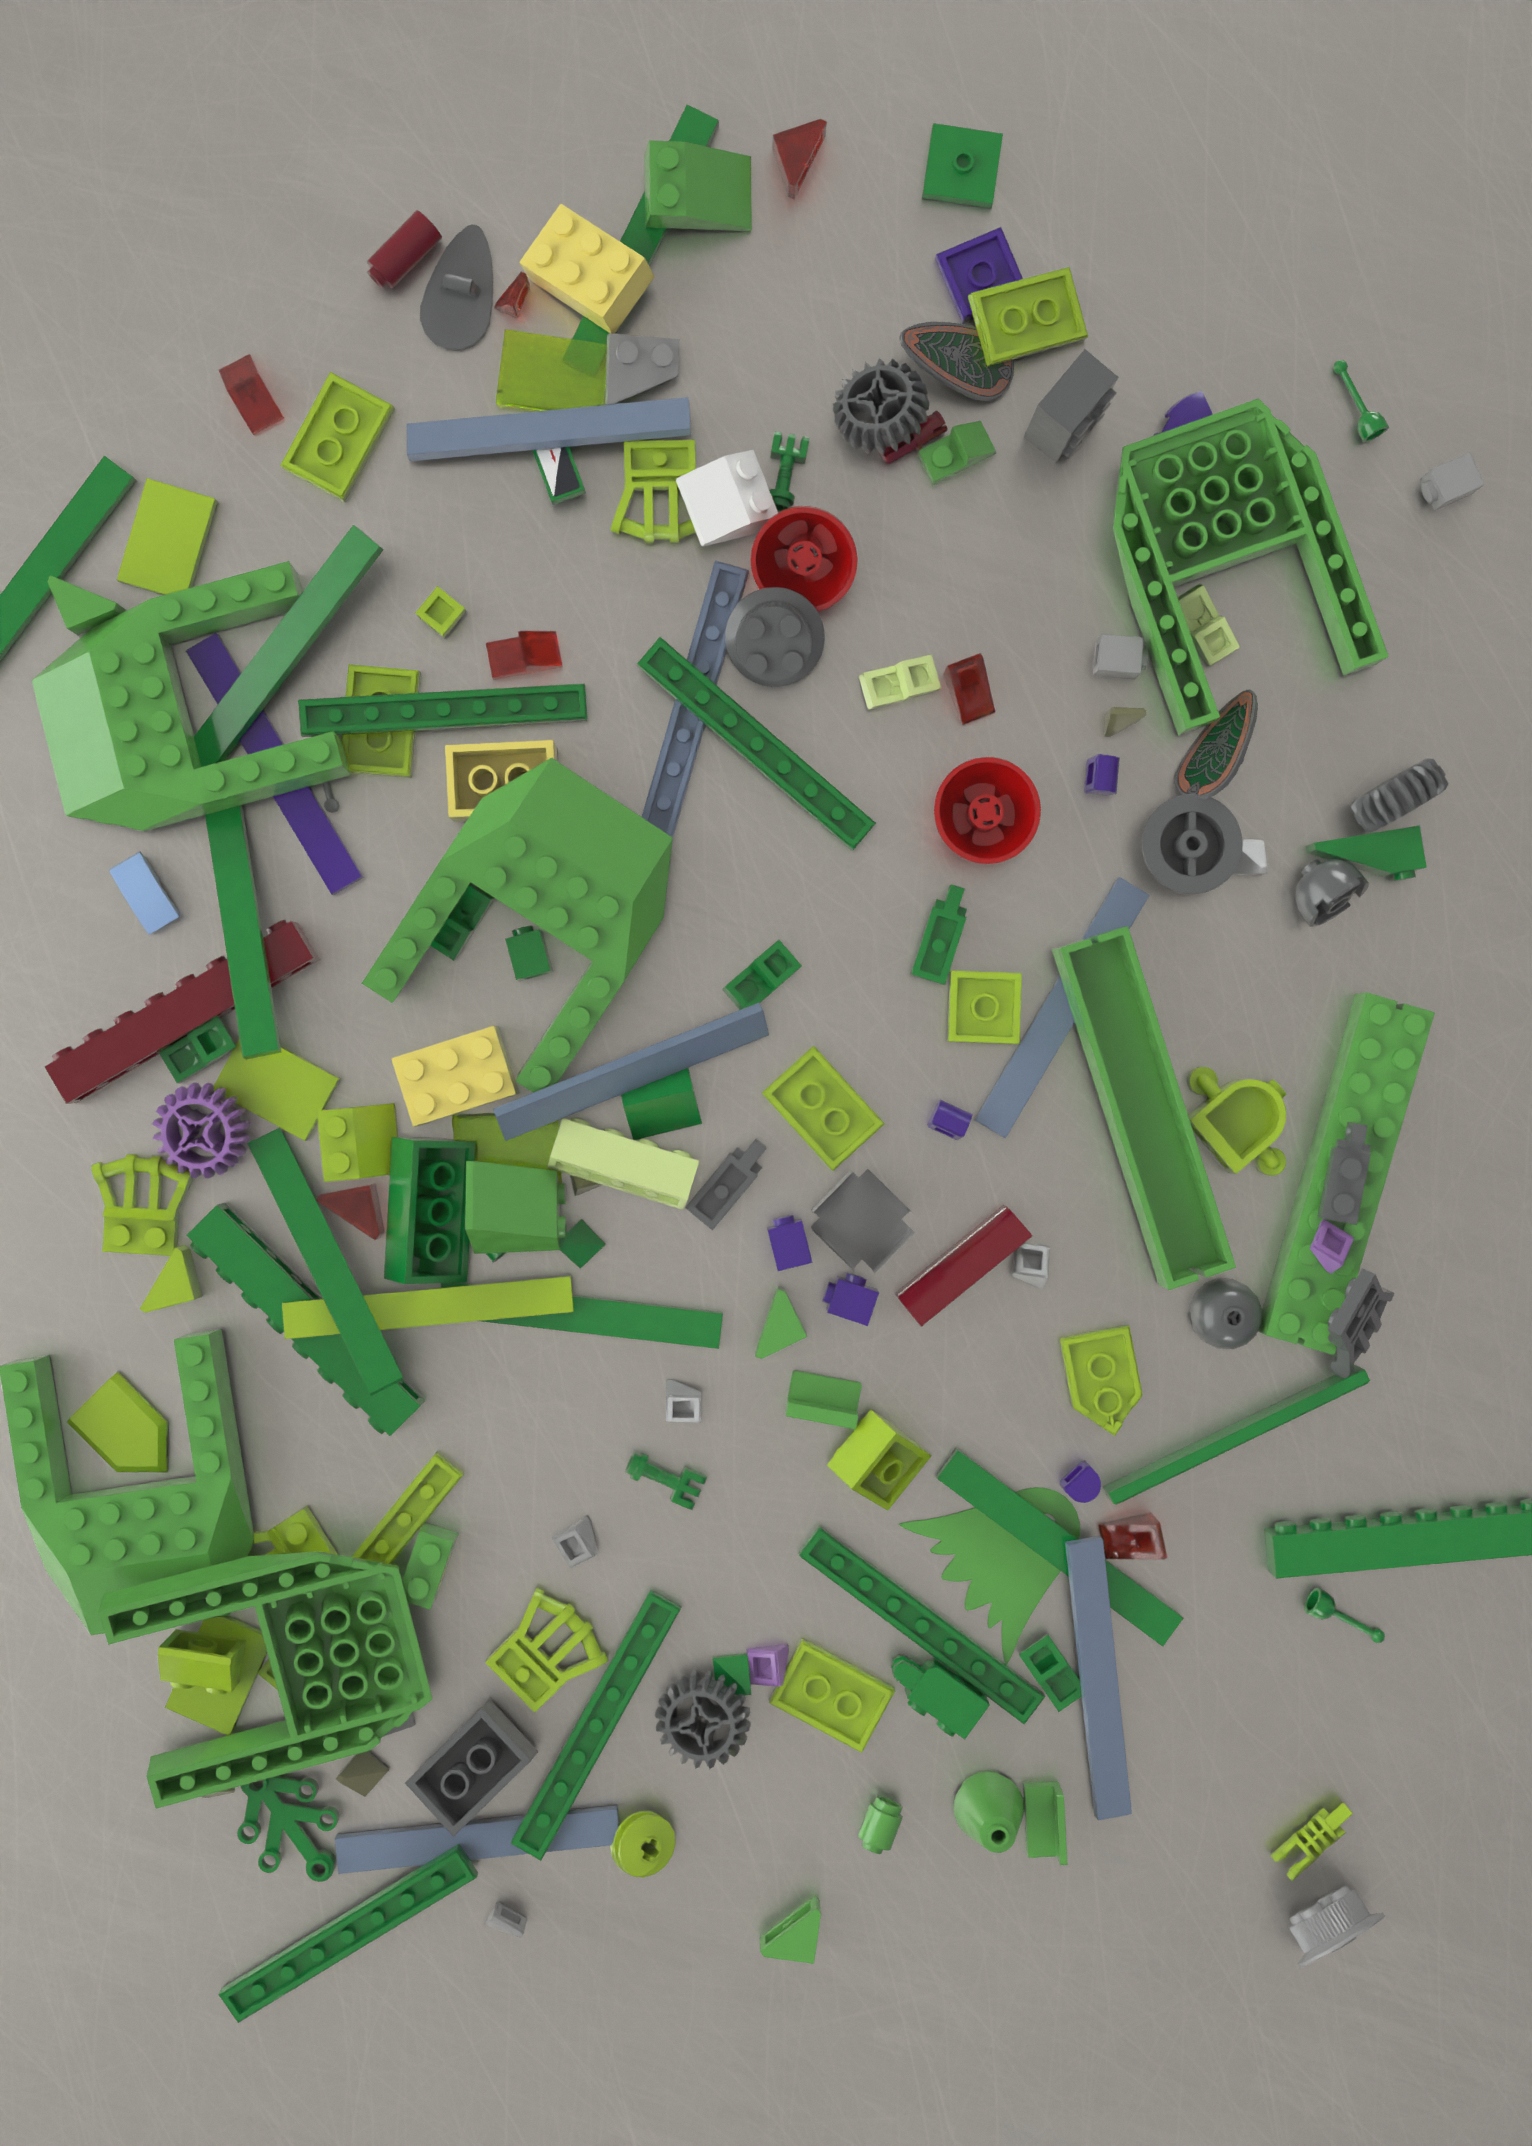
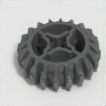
[833,358,929,455]
[1351,758,1449,832]
[655,1670,751,1769]

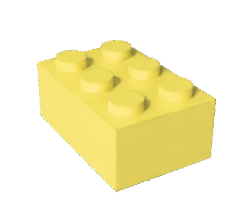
[519,204,655,334]
[445,740,557,822]
[391,1026,520,1127]

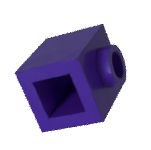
[767,1215,813,1271]
[822,1273,879,1326]

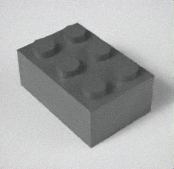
[1024,349,1119,463]
[405,1699,538,1837]

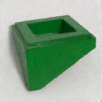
[560,1219,606,1269]
[713,1653,751,1695]

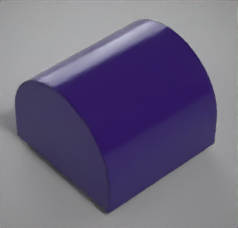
[1084,754,1120,795]
[927,1099,973,1140]
[1060,1460,1101,1503]

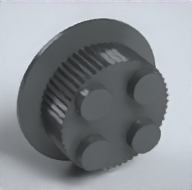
[725,587,825,687]
[1142,794,1243,894]

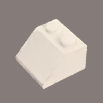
[676,450,778,547]

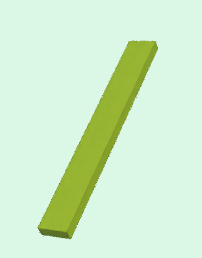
[282,1276,574,1339]
[257,1452,464,1689]

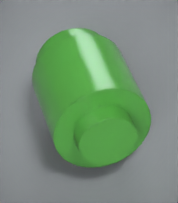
[858,1796,903,1854]

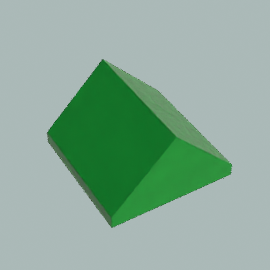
[621,1068,702,1140]

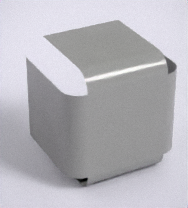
[811,1169,915,1274]

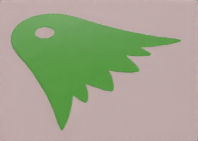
[899,1487,1080,1665]

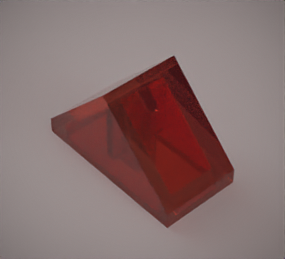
[772,119,827,200]
[218,354,284,435]
[943,653,995,725]
[316,1183,385,1241]
[1098,1512,1167,1560]

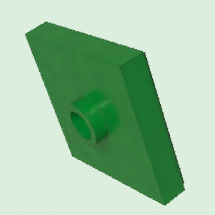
[922,123,1003,208]

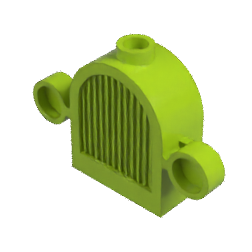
[1187,1067,1286,1176]

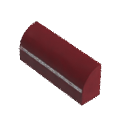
[895,1205,1033,1327]

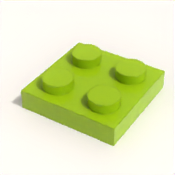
[947,970,1022,1044]

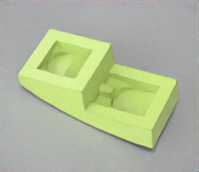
[1177,584,1240,666]
[859,654,941,710]

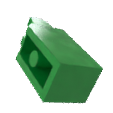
[891,1654,990,1740]

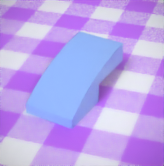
[109,851,180,935]

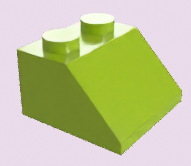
[317,1103,398,1182]
[827,1410,932,1511]
[157,1629,246,1694]

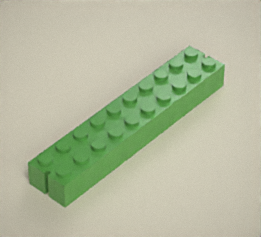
[1052,926,1236,1290]
[1258,992,1435,1355]

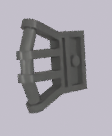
[1328,1268,1395,1378]

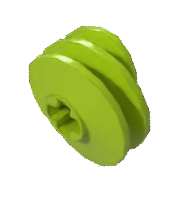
[610,1811,676,1878]

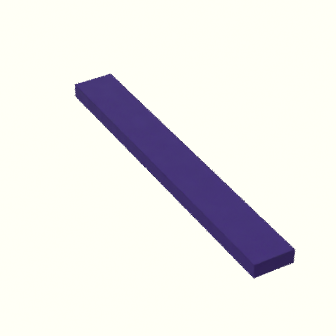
[186,633,364,895]

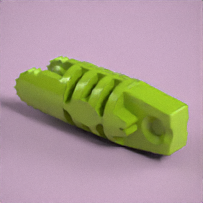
[1270,1802,1353,1882]

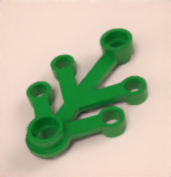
[237,1776,339,1882]

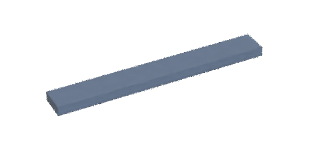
[407,397,691,461]
[642,560,749,837]
[974,877,1150,1138]
[493,1003,769,1141]
[1065,1536,1132,1821]
[335,1805,619,1874]

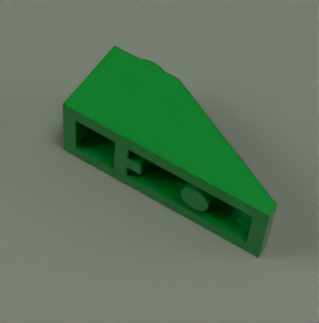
[1306,825,1427,881]

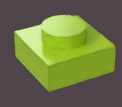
[415,586,466,638]

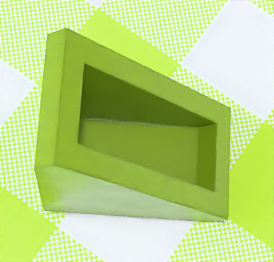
[140,1245,203,1313]

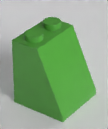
[465,1161,567,1254]

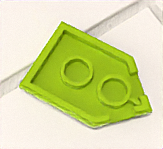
[1060,1325,1143,1436]
[67,1372,168,1472]

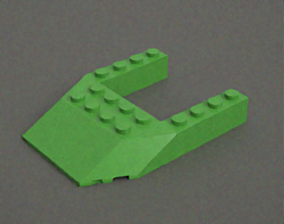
[1113,398,1389,736]
[32,561,351,831]
[361,758,673,1093]
[0,1329,255,1635]
[99,1551,432,1809]

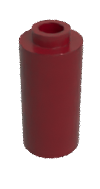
[367,210,442,289]

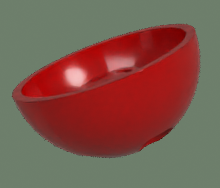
[751,506,858,612]
[934,757,1041,864]

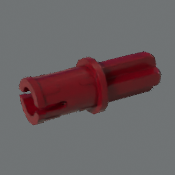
[879,410,948,464]

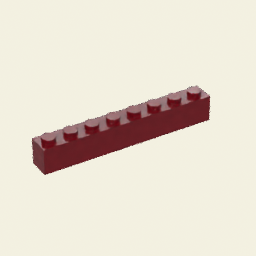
[45,920,320,1104]

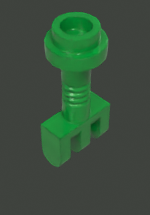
[769,431,810,512]
[625,1453,707,1510]

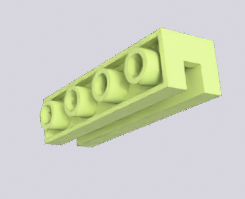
[547,1118,699,1210]

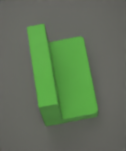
[785,1370,862,1429]
[1023,1781,1068,1865]

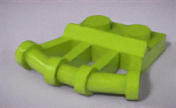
[610,440,696,543]
[91,1154,194,1256]
[253,1506,338,1555]
[485,1587,608,1713]

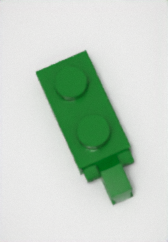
[911,884,967,985]

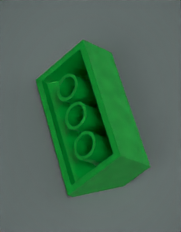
[384,1137,476,1284]

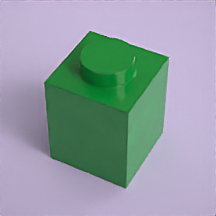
[505,925,554,981]

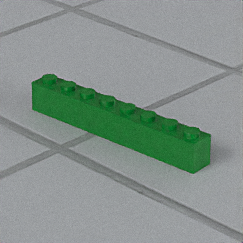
[186,1203,425,1436]
[1264,1499,1532,1579]

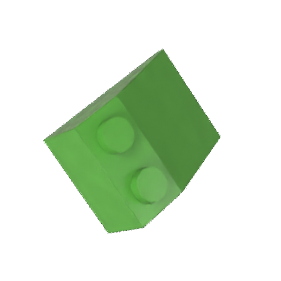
[644,140,752,231]

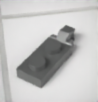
[1318,1122,1371,1225]
[685,1139,767,1230]

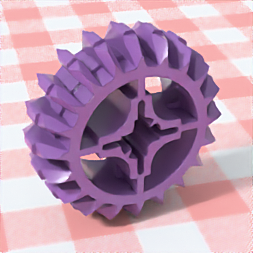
[152,1082,251,1178]

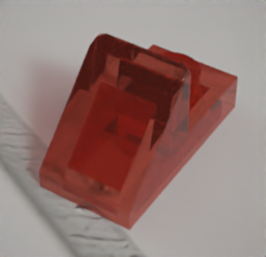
[486,631,563,680]

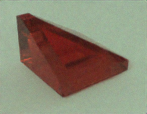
[494,271,530,318]

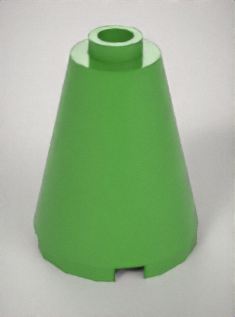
[953,1771,1024,1853]

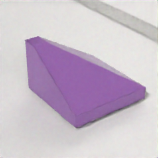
[1310,1219,1354,1274]
[747,1645,789,1687]

